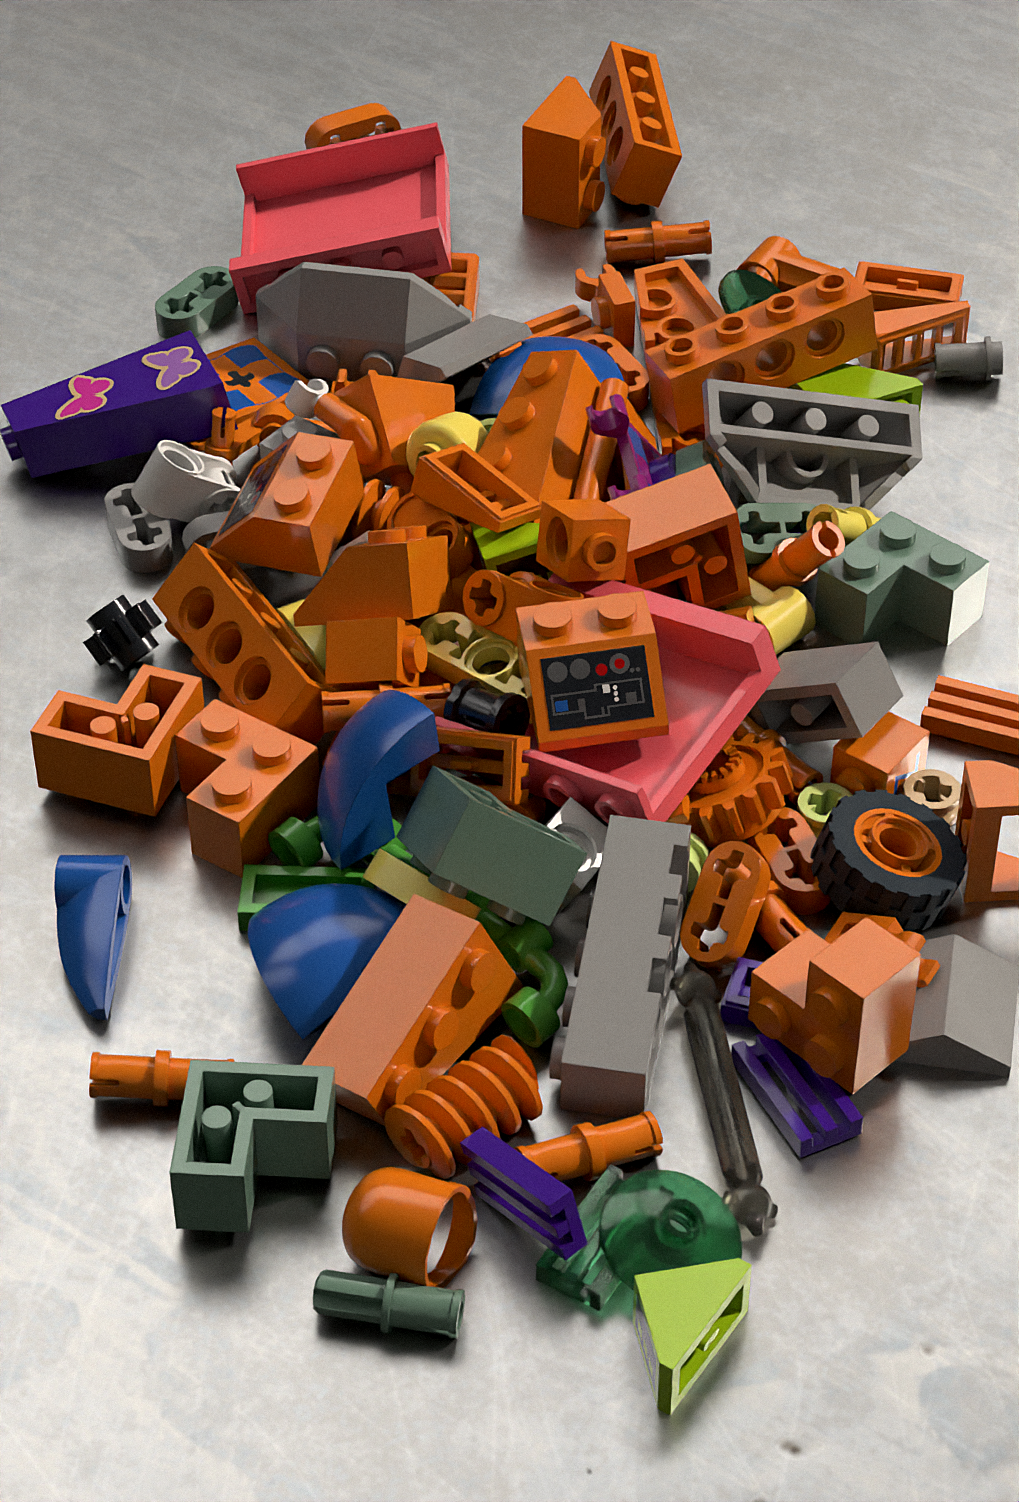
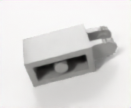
[747,642,904,744]

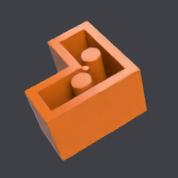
[605,463,752,610]
[30,664,204,817]
[175,699,320,878]
[748,917,921,1095]

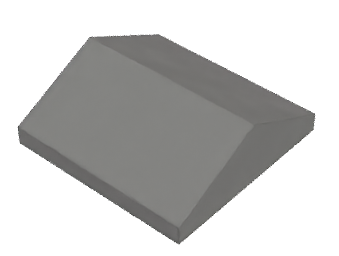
[397,314,533,383]
[895,934,1019,1077]

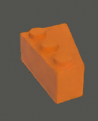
[302,894,524,1126]

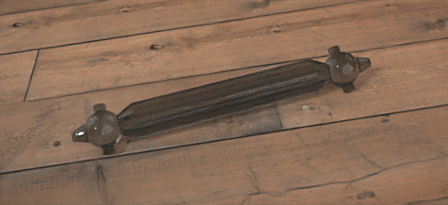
[669,962,778,1237]

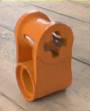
[462,569,584,647]

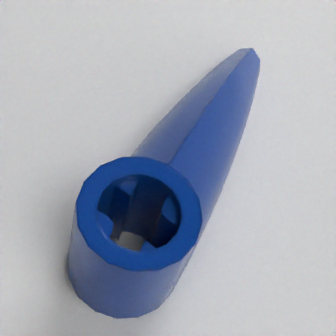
[54,855,132,1020]

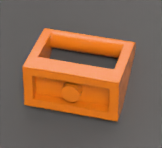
[955,760,1019,903]

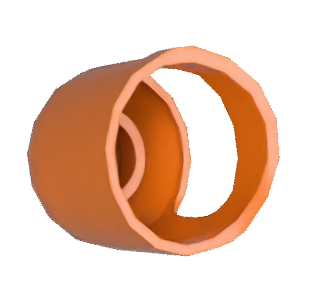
[342,1167,478,1288]

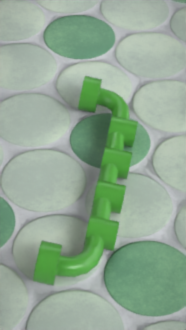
[268,816,568,1048]

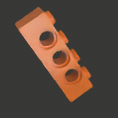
[589,41,682,208]
[644,267,878,433]
[152,542,342,745]

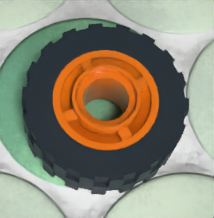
[810,789,967,932]

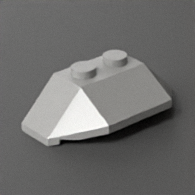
[256,262,472,382]
[702,379,923,510]

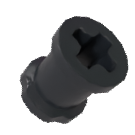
[444,678,530,736]

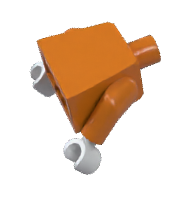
[285,374,455,494]

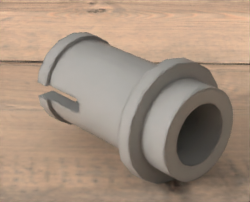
[934,336,1003,381]

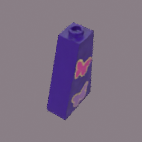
[0,330,238,478]

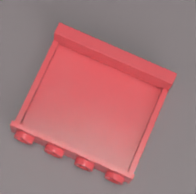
[229,122,451,314]
[435,573,781,824]

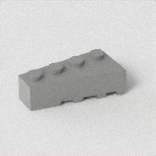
[549,815,691,1119]

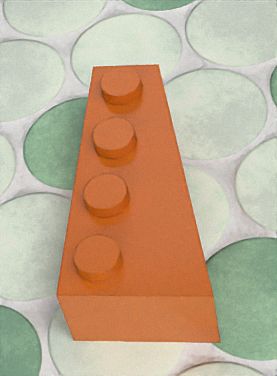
[448,350,601,571]

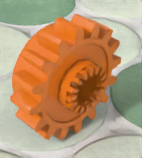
[683,732,794,847]

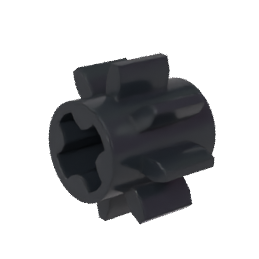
[83,595,162,671]

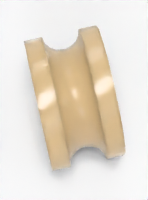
[903,769,961,826]

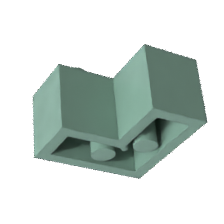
[815,511,989,646]
[396,766,587,926]
[169,1060,338,1233]

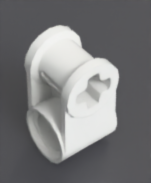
[131,440,241,523]

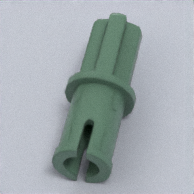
[312,1269,465,1339]

